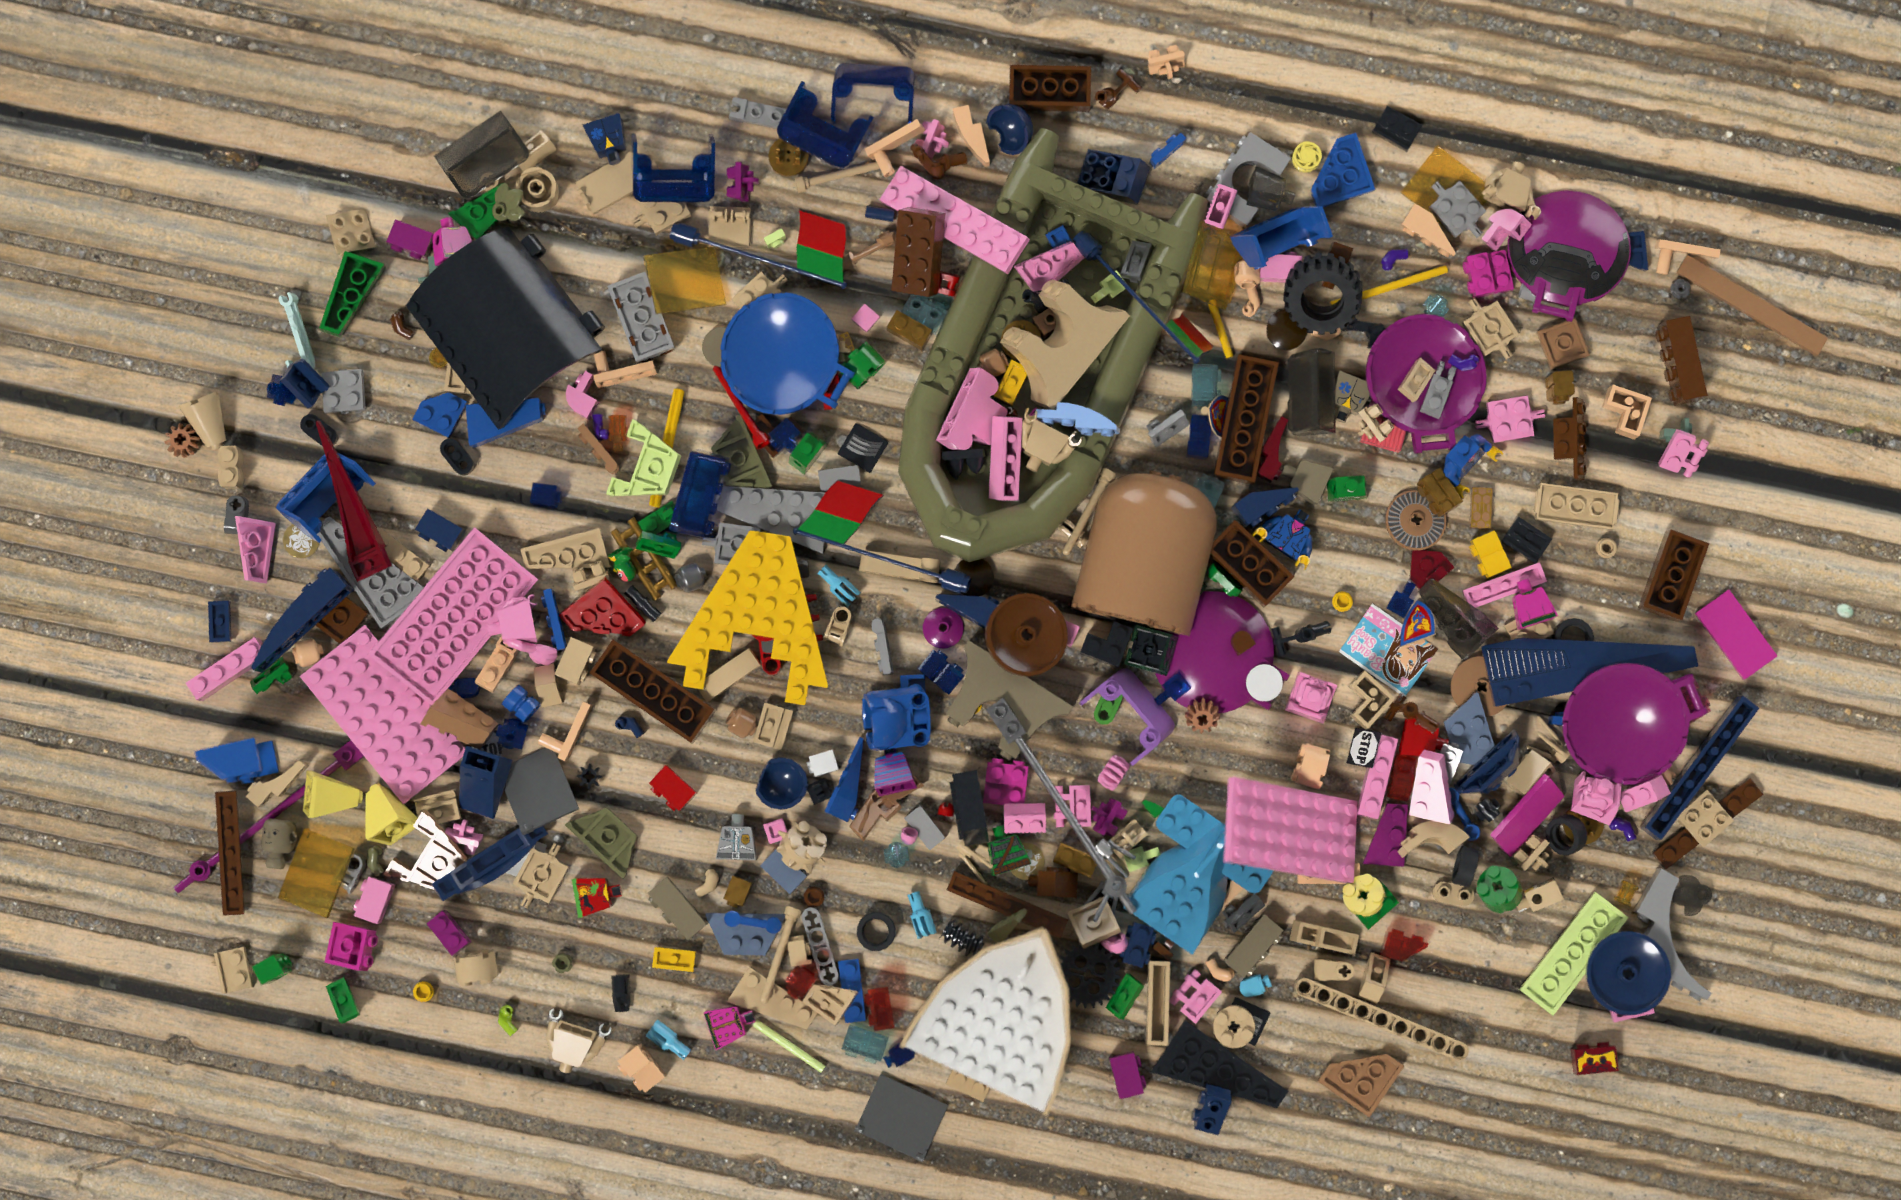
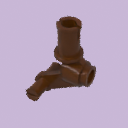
[1095,68,1142,109]
[910,143,967,180]
[1384,693,1440,734]

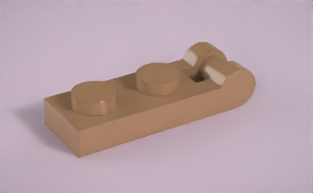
[577,424,619,475]

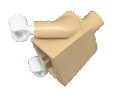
[545,1009,611,1073]

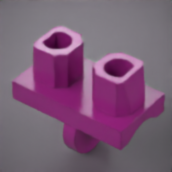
[727,162,759,202]
[1091,797,1128,837]

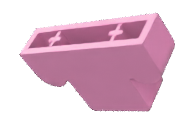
[936,368,1008,450]

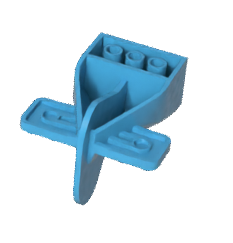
[1122,795,1274,955]

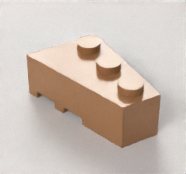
[420,689,499,749]

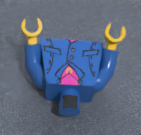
[1443,434,1503,499]
[1252,509,1312,570]

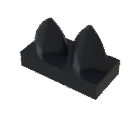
[942,448,987,480]

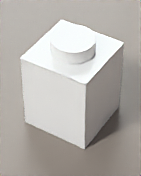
[806,750,839,777]

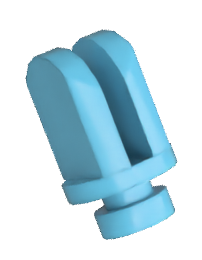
[1240,974,1272,998]

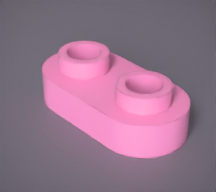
[1100,932,1129,953]

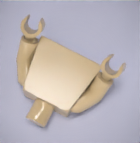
[1482,161,1541,220]
[1021,408,1084,472]

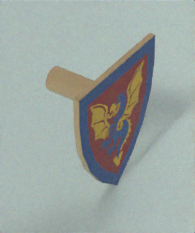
[1196,395,1228,438]
[1401,600,1436,647]

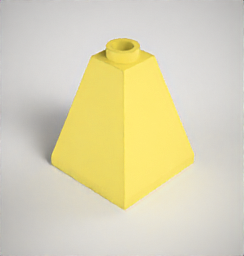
[303,770,363,818]
[365,784,418,846]

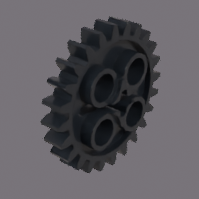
[1059,942,1121,1009]

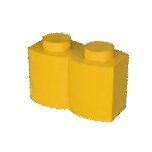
[1469,530,1511,579]

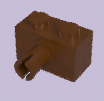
[1028,867,1078,898]

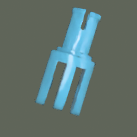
[817,564,861,607]
[907,891,937,939]
[646,1020,691,1060]

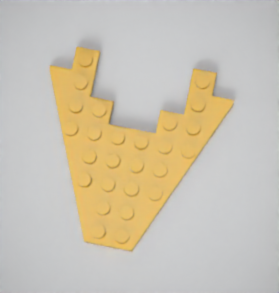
[667,530,828,706]

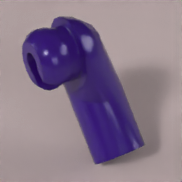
[1381,249,1408,271]
[1448,354,1479,371]
[592,414,609,441]
[1609,817,1637,842]

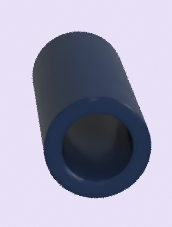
[865,206,895,222]

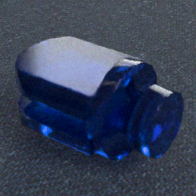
[448,677,480,698]
[883,1043,915,1068]

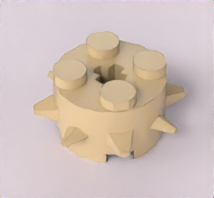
[776,821,827,873]

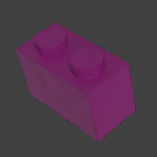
[386,219,433,260]
[426,910,472,956]
[1109,1051,1147,1099]

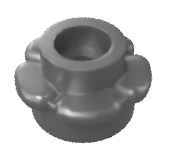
[1670,279,1691,299]

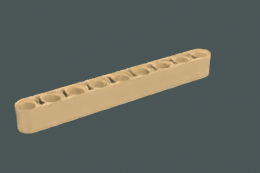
[1293,977,1469,1061]

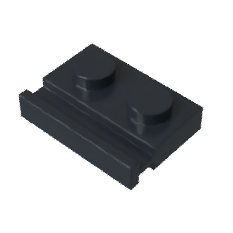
[1372,106,1422,152]
[1501,516,1552,564]

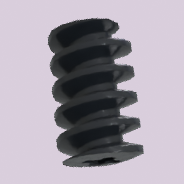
[939,918,984,957]

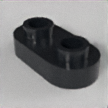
[300,414,338,446]
[440,438,474,475]

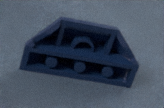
[1454,729,1520,794]

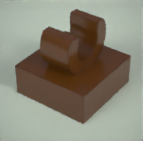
[1152,938,1175,961]

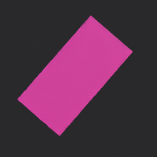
[1695,590,1777,680]
[1490,774,1565,858]

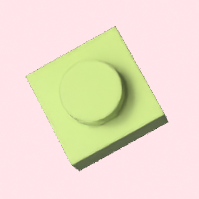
[764,228,786,249]

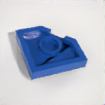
[412,392,468,438]

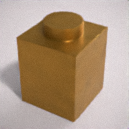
[723,875,753,909]

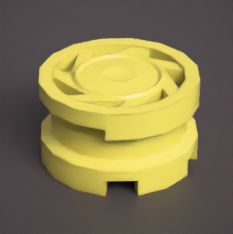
[1292,141,1322,173]

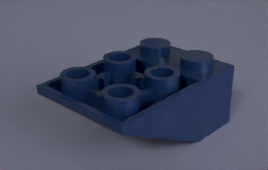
[1077,149,1150,205]
[1231,487,1299,529]
[459,746,513,819]

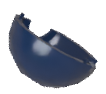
[986,104,1033,155]
[756,757,808,810]

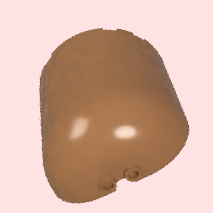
[1071,470,1217,636]

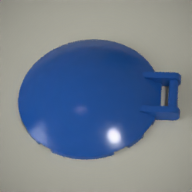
[720,293,855,415]

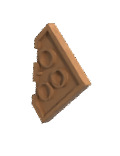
[1317,1054,1404,1118]

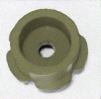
[552,953,573,973]

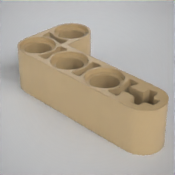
[859,551,941,583]

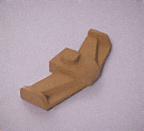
[848,231,896,265]
[849,775,924,842]

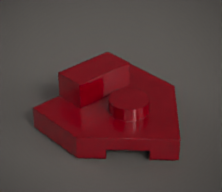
[1409,550,1454,594]

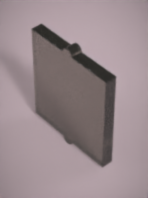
[1557,759,1594,800]

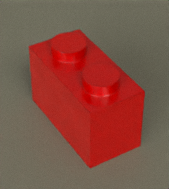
[649,765,697,811]

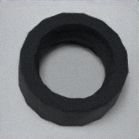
[1552,618,1594,641]
[1546,814,1587,856]
[1452,846,1479,887]
[857,912,896,951]

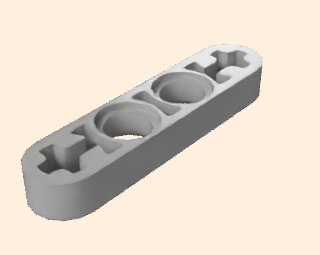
[802,907,839,986]

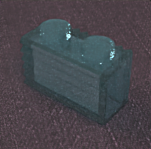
[1191,364,1221,407]
[842,1024,889,1064]

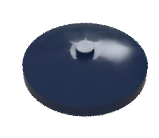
[1586,931,1671,1015]

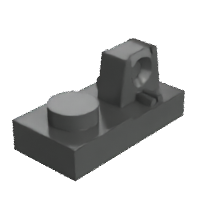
[1121,240,1153,283]
[1222,893,1265,933]

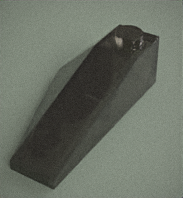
[1418,578,1499,661]

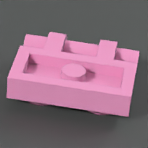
[1658,429,1709,478]
[1053,785,1091,827]
[1169,969,1222,1024]

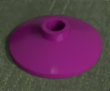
[923,608,963,649]

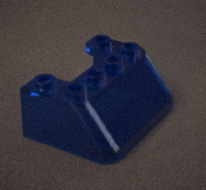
[777,81,875,169]
[669,449,731,538]

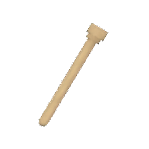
[794,162,880,193]
[1062,468,1116,555]
[760,906,802,1004]

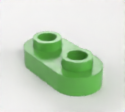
[1094,694,1123,725]

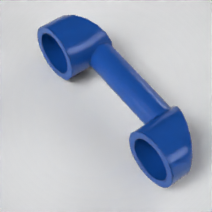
[1449,787,1480,841]
[724,910,782,934]

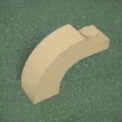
[1397,821,1469,858]

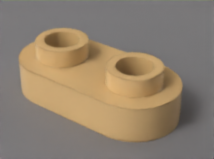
[1432,882,1474,906]

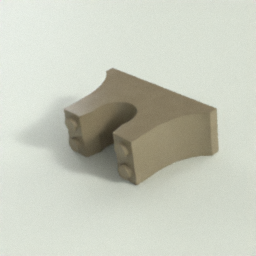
[946,640,1073,761]

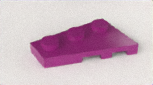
[1362,804,1408,867]

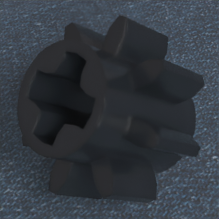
[577,764,603,789]
[1475,797,1501,822]

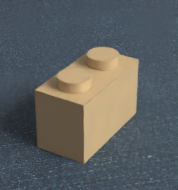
[554,637,597,685]
[1506,750,1556,797]

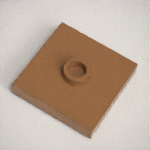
[1536,317,1590,370]

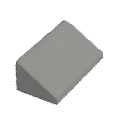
[818,465,861,492]
[904,806,945,850]

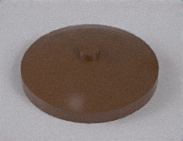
[985,593,1068,677]

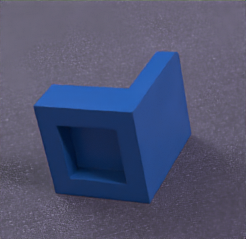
[900,675,926,697]

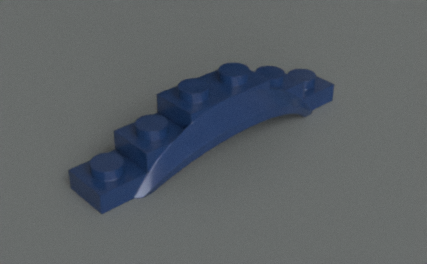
[431,826,548,902]

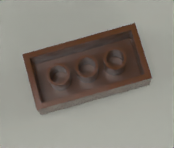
[1009,65,1091,112]
[891,207,946,297]
[1655,316,1708,406]
[1210,520,1295,608]
[1638,529,1710,622]

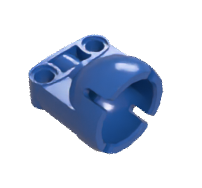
[862,684,931,751]

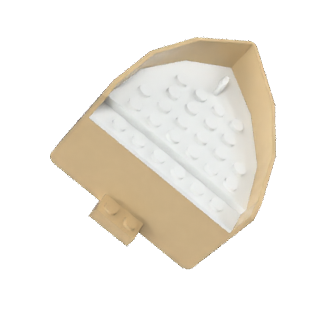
[900,929,1070,1116]

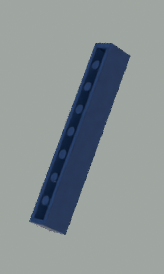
[1639,696,1759,840]

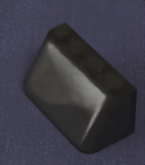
[434,111,529,198]
[1287,348,1336,436]

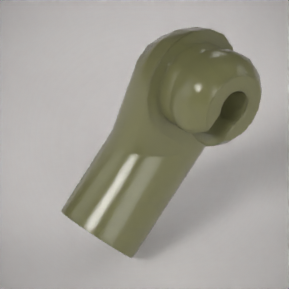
[366,845,385,878]

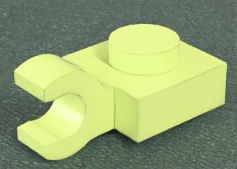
[1091,270,1126,303]
[1124,846,1161,872]

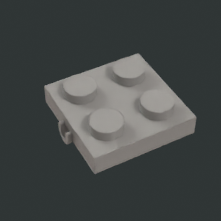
[322,369,366,414]

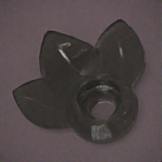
[1672,875,1712,916]

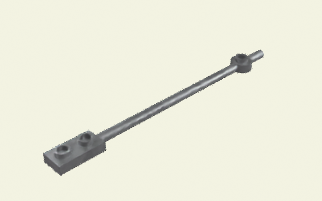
[986,698,1137,915]

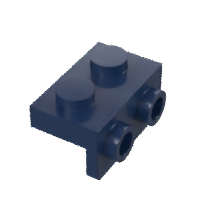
[280,358,330,409]

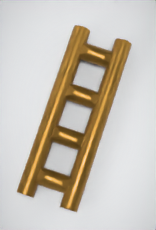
[610,517,677,601]

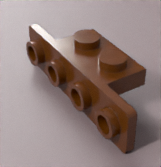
[1553,397,1587,480]

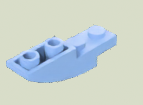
[1036,402,1120,437]

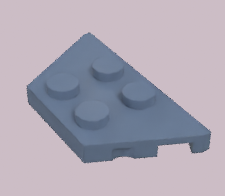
[1443,692,1495,765]
[706,913,785,955]

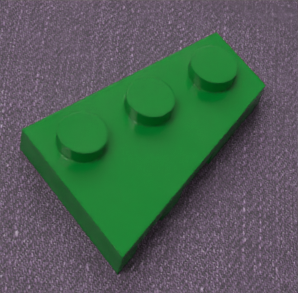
[448,183,511,239]

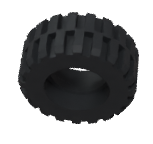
[1283,253,1363,335]

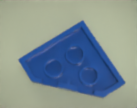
[1310,133,1375,208]

